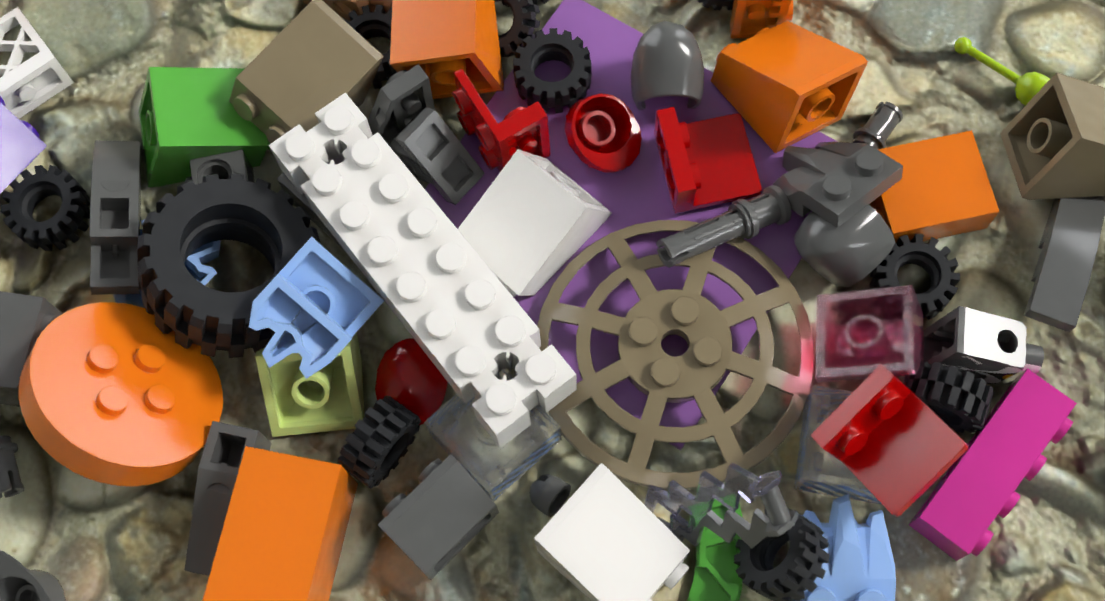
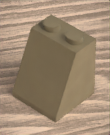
[229,0,384,144]
[1000,72,1105,200]

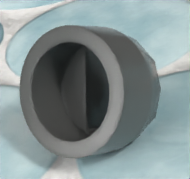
[529,474,571,517]

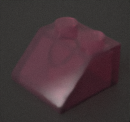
[815,285,924,382]

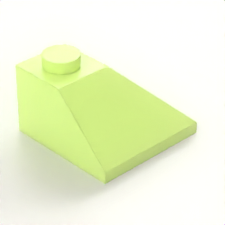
[255,332,365,437]

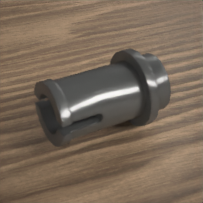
[853,102,903,149]
[0,435,25,498]

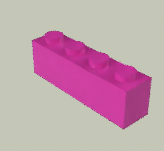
[908,369,1077,561]

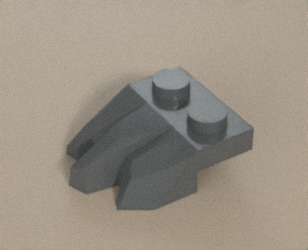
[773,142,903,228]

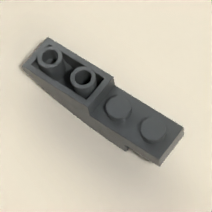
[89,140,141,295]

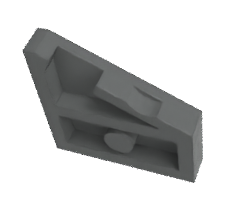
[368,64,435,144]

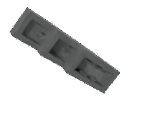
[1024,196,1105,333]

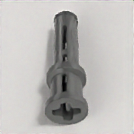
[656,185,792,268]

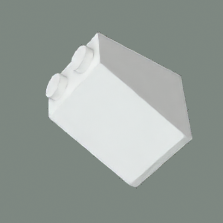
[458,149,612,297]
[534,463,690,601]

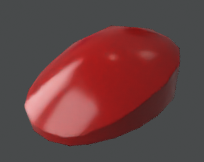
[564,93,642,173]
[375,338,448,425]

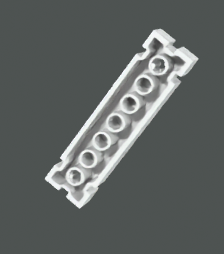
[269,92,577,448]

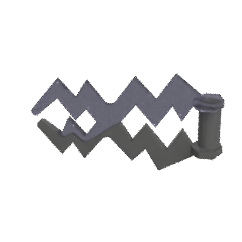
[644,462,799,549]

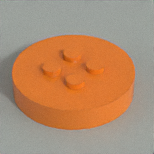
[18,302,223,486]

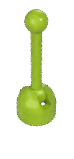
[954,37,1050,106]

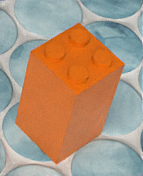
[203,446,358,601]

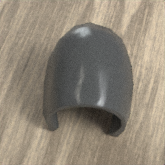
[630,21,704,110]
[794,205,895,287]

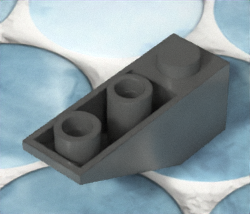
[184,421,272,576]

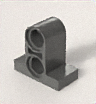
[388,107,485,205]

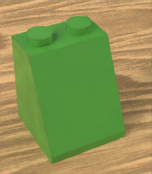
[138,67,270,187]

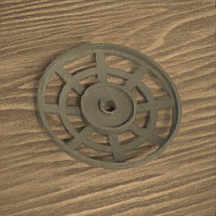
[537,220,814,491]

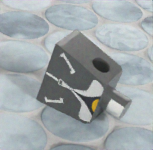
[920,306,1044,384]

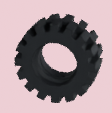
[513,28,592,114]
[734,509,830,601]

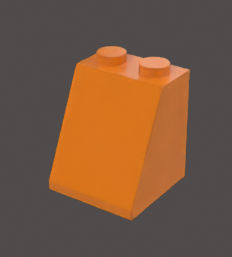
[390,0,504,99]
[711,21,868,153]

